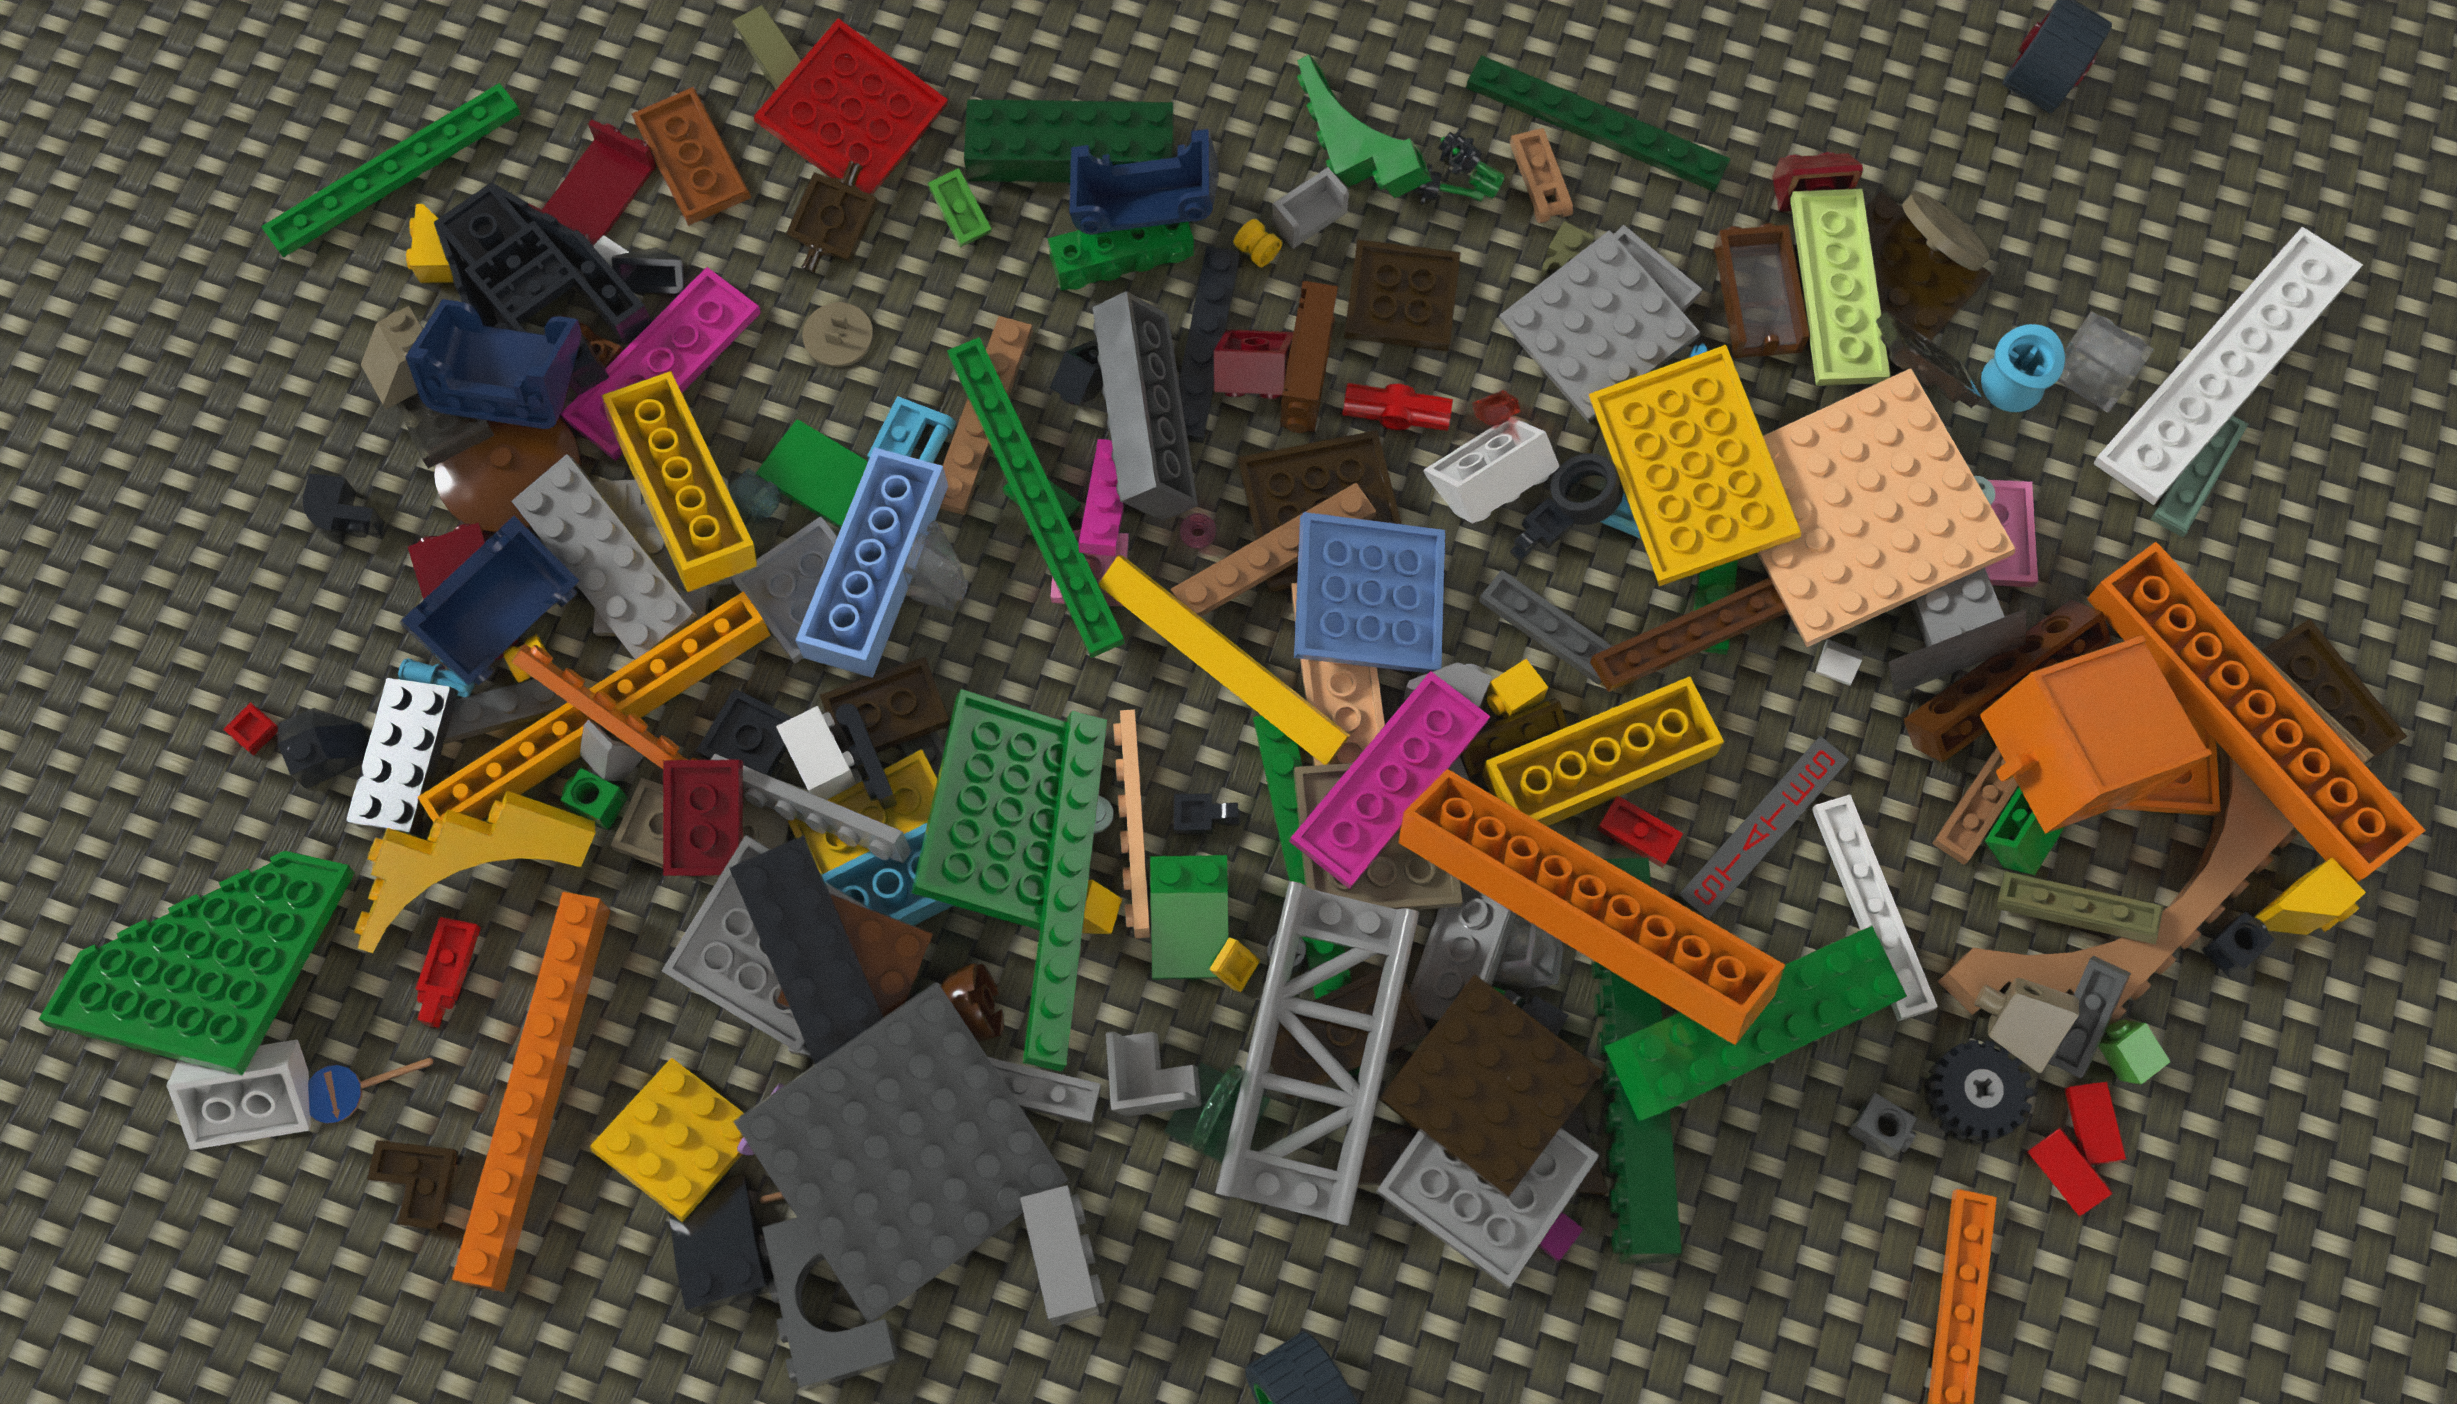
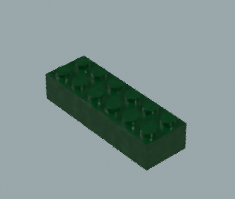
[964,99,1174,183]

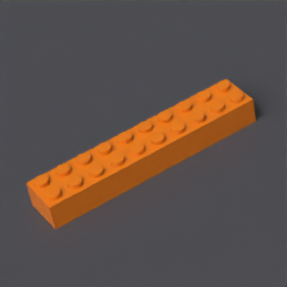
[2087,542,2426,883]
[1399,769,1785,1045]

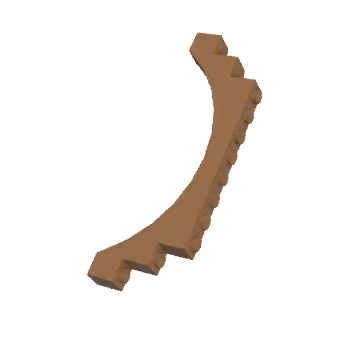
[1938,741,2298,1026]

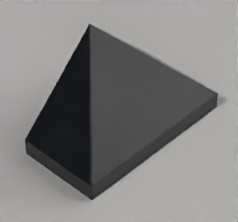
[611,247,685,294]

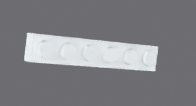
[1812,795,1938,1021]

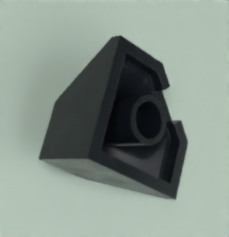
[278,708,369,789]

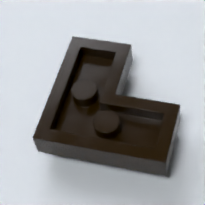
[367,1140,458,1231]

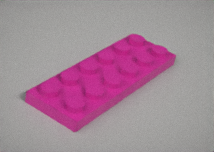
[561,267,761,461]
[1290,671,1490,889]

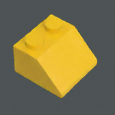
[2254,857,2366,935]

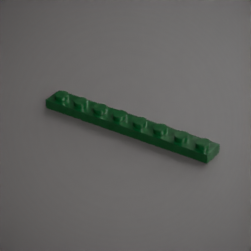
[1466,55,1731,192]

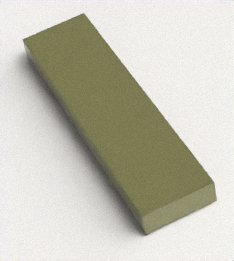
[1996,871,2164,944]

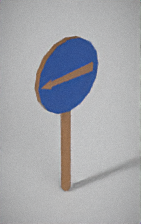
[308,1058,433,1124]

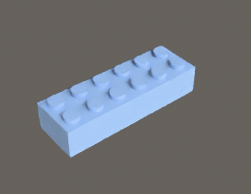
[795,447,948,678]

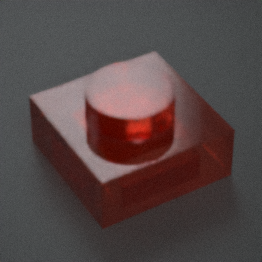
[1472,390,1521,425]

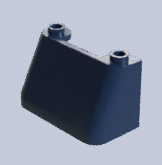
[1069,129,1219,235]
[405,299,582,429]
[399,516,579,686]

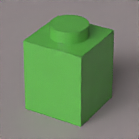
[2098,1020,2170,1085]

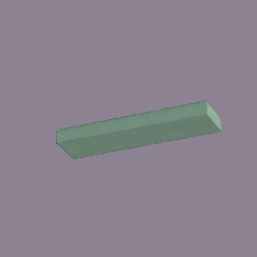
[2150,416,2248,537]

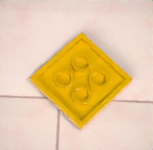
[590,1057,744,1222]

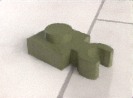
[1541,221,1595,277]

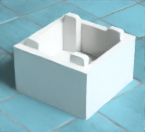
[776,706,862,800]

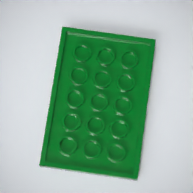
[911,689,1067,931]

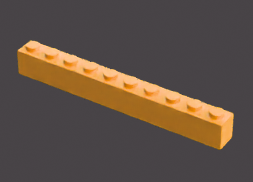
[418,591,771,823]

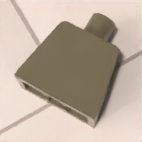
[1975,978,2079,1073]

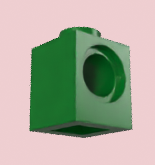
[561,768,628,830]

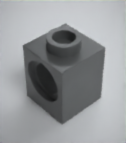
[1847,1093,1917,1158]

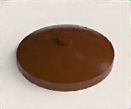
[434,417,582,536]

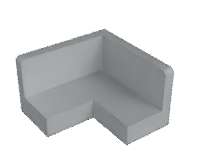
[1106,1032,1201,1117]

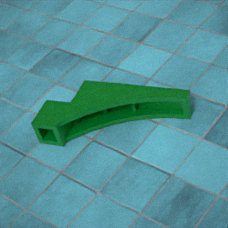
[1297,54,1432,198]

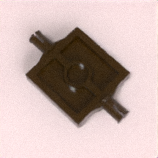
[786,161,879,274]

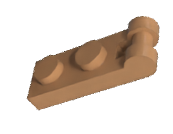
[1510,128,1573,223]

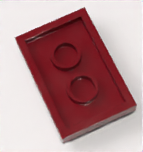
[663,760,743,876]

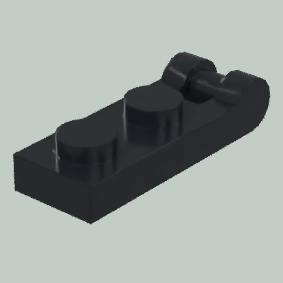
[836,703,898,810]

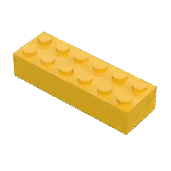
[602,371,757,592]
[1482,676,1724,826]

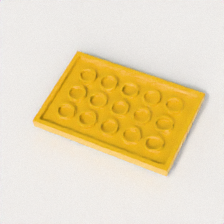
[1589,345,1801,586]

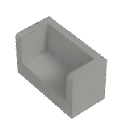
[1272,167,1349,249]

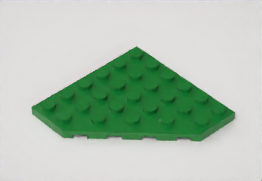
[38,851,355,1076]

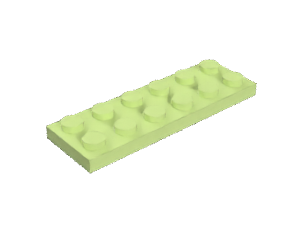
[1790,189,1890,386]

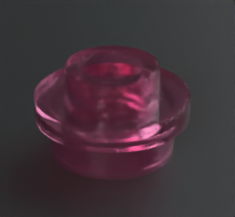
[1180,513,1216,549]

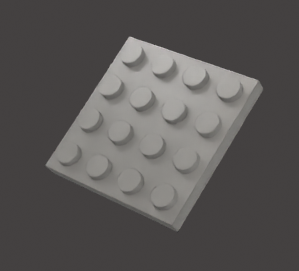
[1499,230,1700,423]
[662,835,868,1052]
[1376,1128,1599,1289]

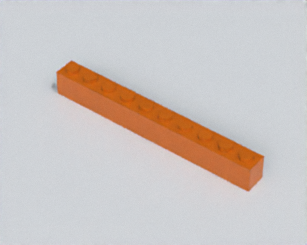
[452,892,611,1292]

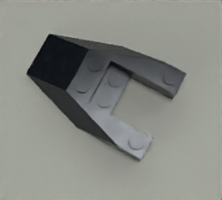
[434,182,652,345]

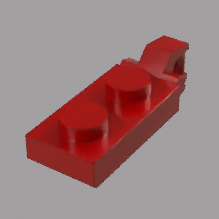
[415,917,481,1028]

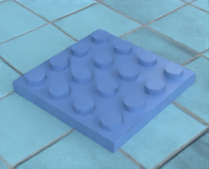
[1294,512,1445,673]

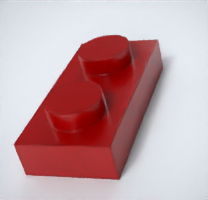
[1597,795,1684,868]

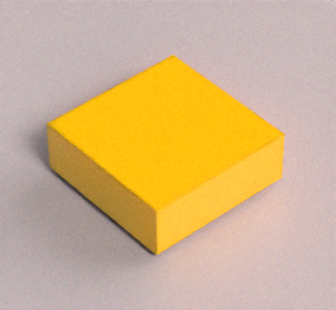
[1209,938,1261,992]

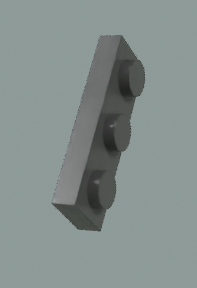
[2049,955,2131,1079]

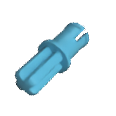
[398,658,475,697]

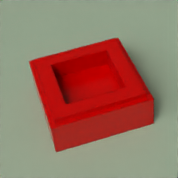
[223,702,278,756]

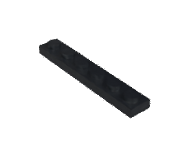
[1179,246,1241,444]

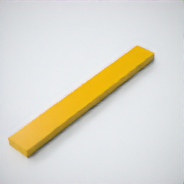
[1098,555,1351,765]

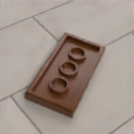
[631,87,751,226]

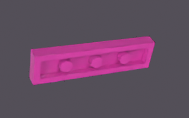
[1079,439,1124,556]

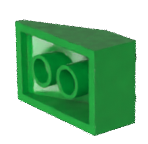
[1150,855,1228,980]

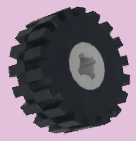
[1924,1040,2034,1144]

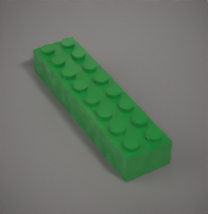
[1604,926,1907,1121]

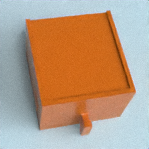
[1980,635,2212,834]

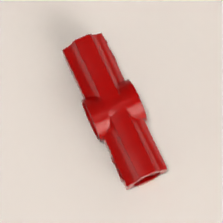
[1342,383,1453,431]

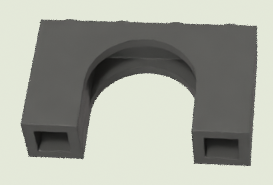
[759,1218,900,1391]

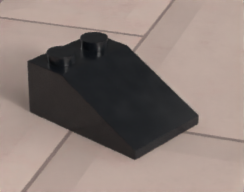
[668,1174,770,1315]

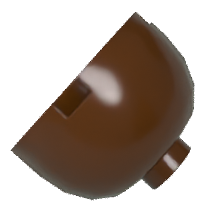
[941,962,1004,1042]

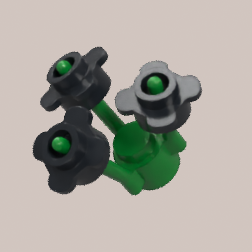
[1415,128,1505,205]

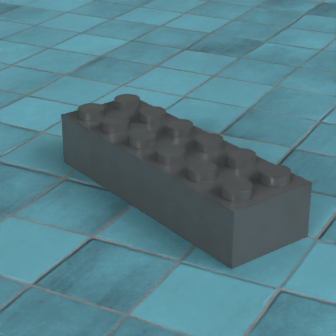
[1092,291,1198,521]

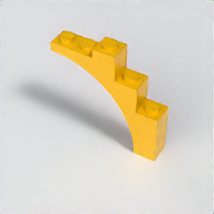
[354,791,596,953]

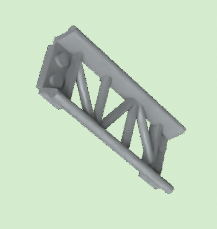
[1215,881,1420,1226]

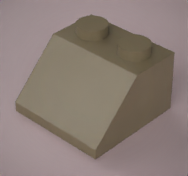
[361,306,423,409]

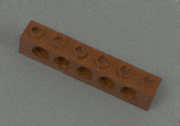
[1903,599,2111,763]

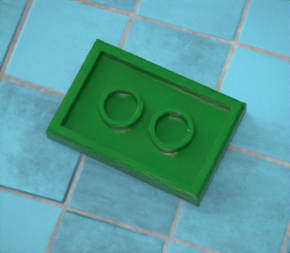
[755,419,868,529]

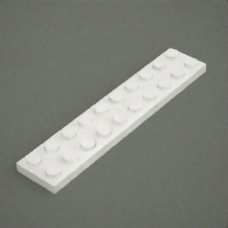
[2094,227,2363,505]

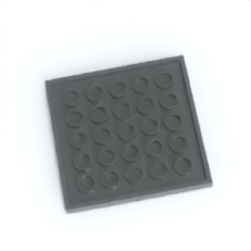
[733,982,1068,1323]

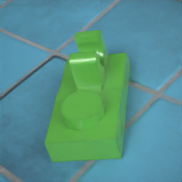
[928,168,992,248]

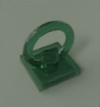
[1164,1062,1270,1164]

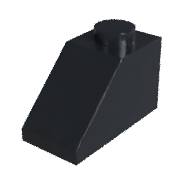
[1050,338,1104,406]

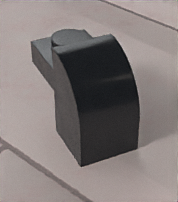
[303,473,385,545]

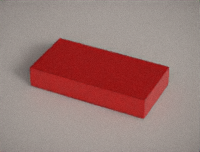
[2064,1082,2126,1165]
[2027,1127,2113,1217]

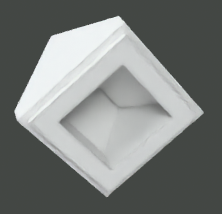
[1815,639,1862,686]

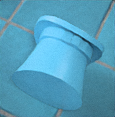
[1981,324,2065,412]

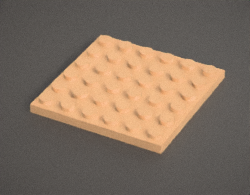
[1757,368,2016,647]

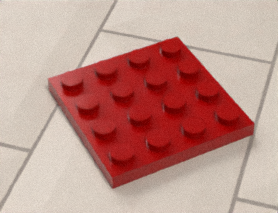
[754,18,948,195]

